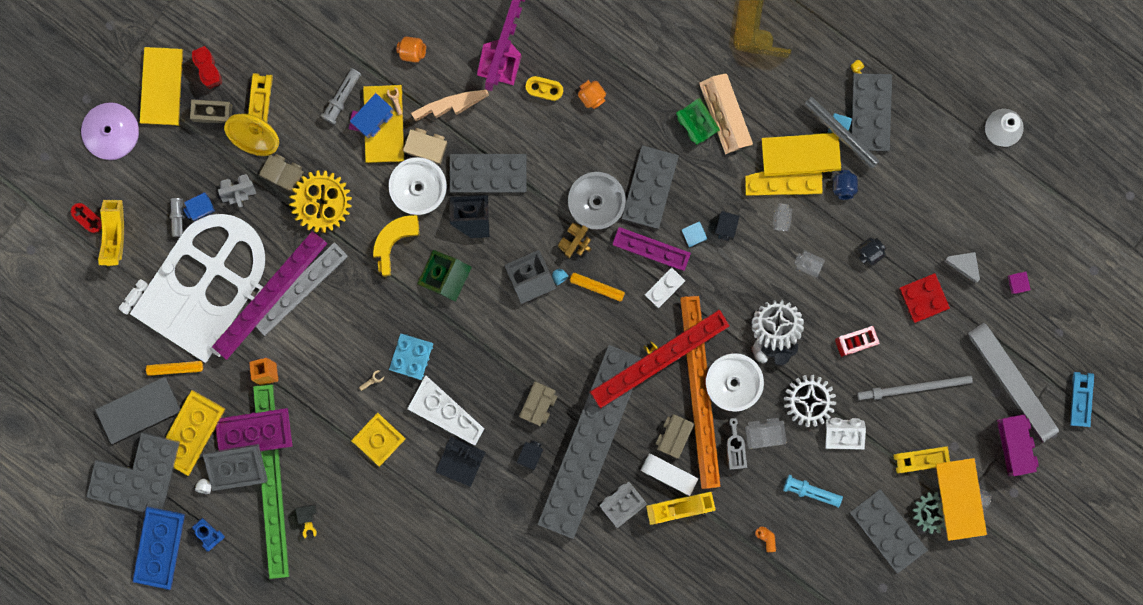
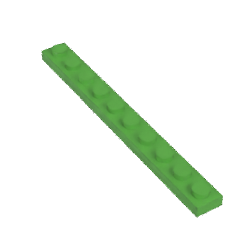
[253,385,289,579]

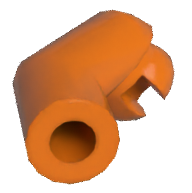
[755,527,776,552]

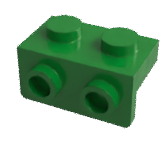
[676,98,720,145]

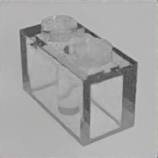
[744,418,787,449]

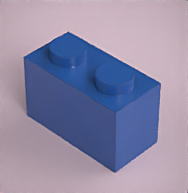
[350,93,394,139]

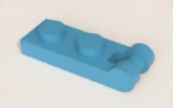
[1070,372,1094,427]

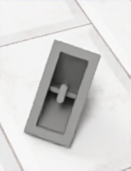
[944,252,980,283]

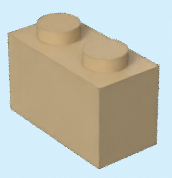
[403,128,448,165]

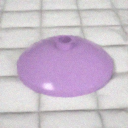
[81,103,139,160]

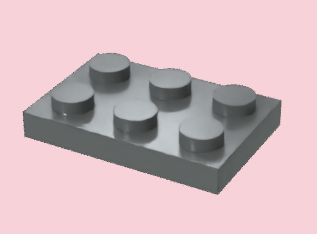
[203,444,268,491]

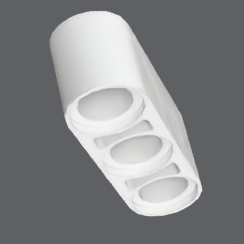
[641,453,698,496]

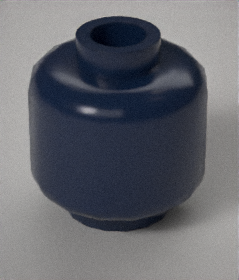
[833,170,858,200]

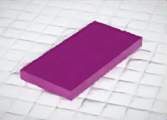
[216,408,293,451]

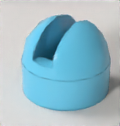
[552,269,569,285]

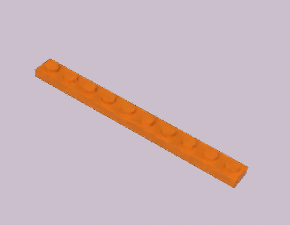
[680,296,721,489]

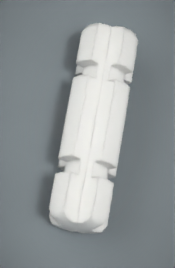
[119,279,148,314]

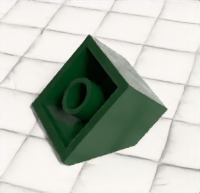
[417,250,472,302]

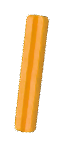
[570,273,625,301]
[146,361,203,376]

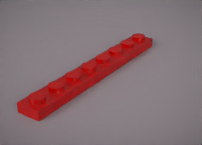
[589,310,729,408]

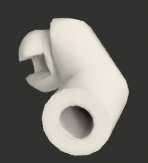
[752,338,769,363]

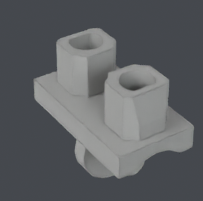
[218,174,256,208]

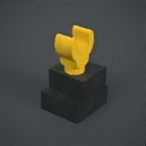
[296,505,317,538]

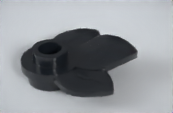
[761,331,798,365]

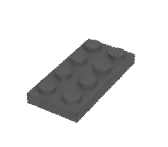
[851,73,892,151]
[622,145,679,229]
[450,154,527,193]
[849,489,928,574]

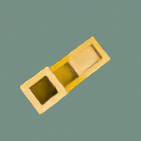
[98,200,124,266]
[373,215,419,276]
[646,492,716,525]

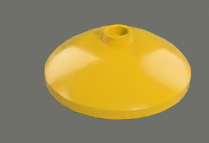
[224,114,279,156]

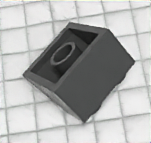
[504,250,556,304]

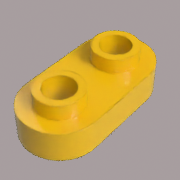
[526,76,563,101]

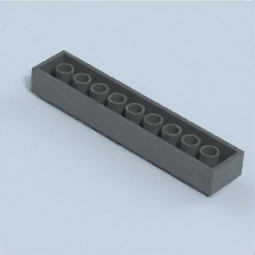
[538,345,641,539]

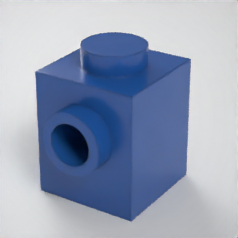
[183,193,215,221]

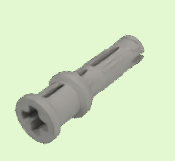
[320,68,362,125]

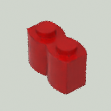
[192,46,222,89]

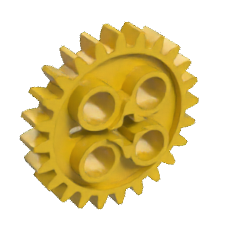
[289,170,352,232]

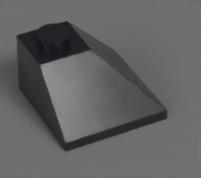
[450,195,490,238]

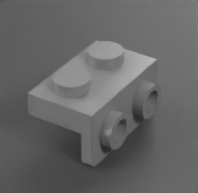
[600,482,647,528]

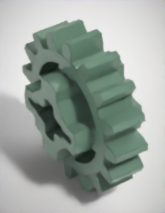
[912,492,946,534]

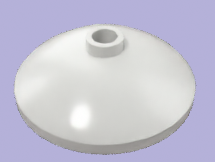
[389,157,447,215]
[706,354,764,411]

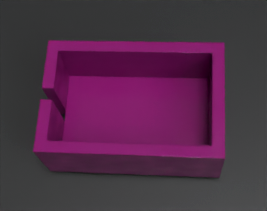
[997,415,1039,476]

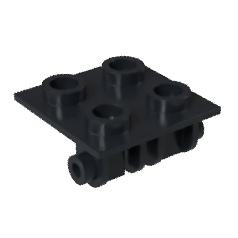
[436,437,486,487]

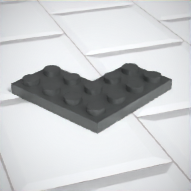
[87,432,180,512]

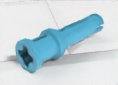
[783,475,843,508]

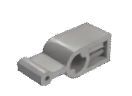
[726,418,747,470]

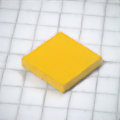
[351,413,406,467]

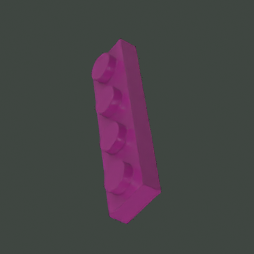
[612,227,691,271]

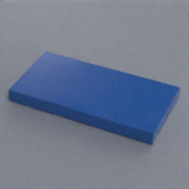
[133,506,185,590]

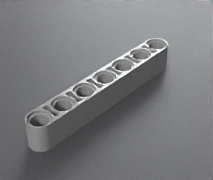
[968,322,1059,443]

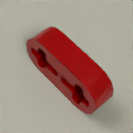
[71,203,102,233]

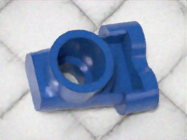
[192,518,225,552]

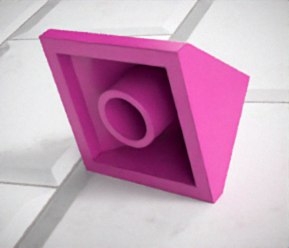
[477,40,522,85]

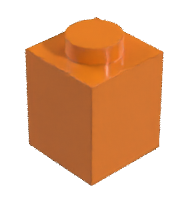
[249,358,278,386]

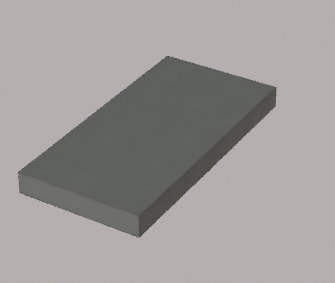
[95,377,181,444]

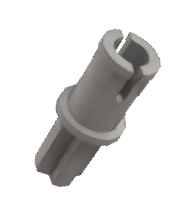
[169,198,185,237]

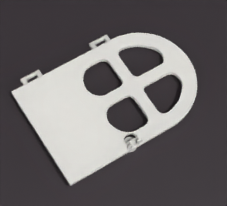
[130,214,265,363]

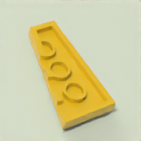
[745,171,822,196]

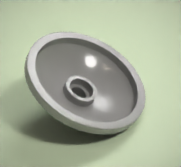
[568,172,626,230]

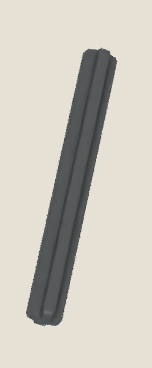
[805,97,879,168]

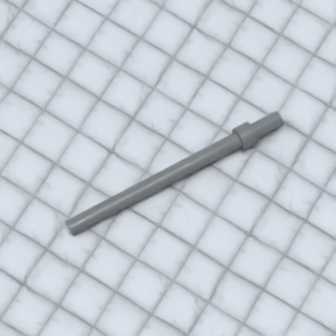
[857,376,973,400]

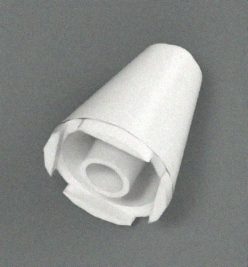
[985,109,1023,147]

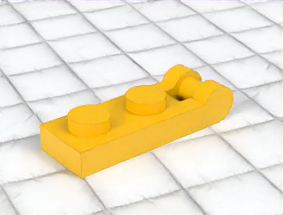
[248,73,273,123]
[894,446,950,473]

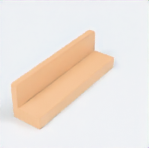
[699,74,753,154]

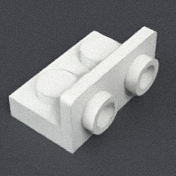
[825,418,866,449]

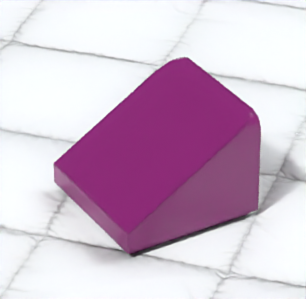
[1007,272,1031,294]

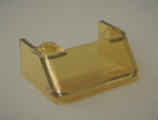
[733,0,791,58]

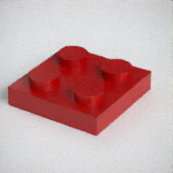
[899,273,950,323]

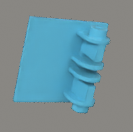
[389,334,433,380]

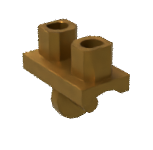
[558,223,592,258]

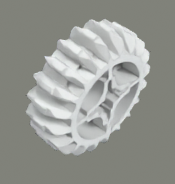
[752,300,804,351]
[784,375,836,427]

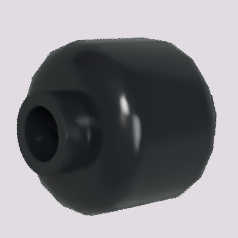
[858,237,886,266]

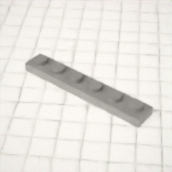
[256,242,348,336]

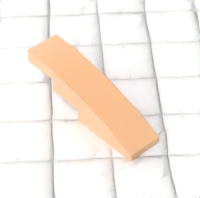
[411,90,489,122]

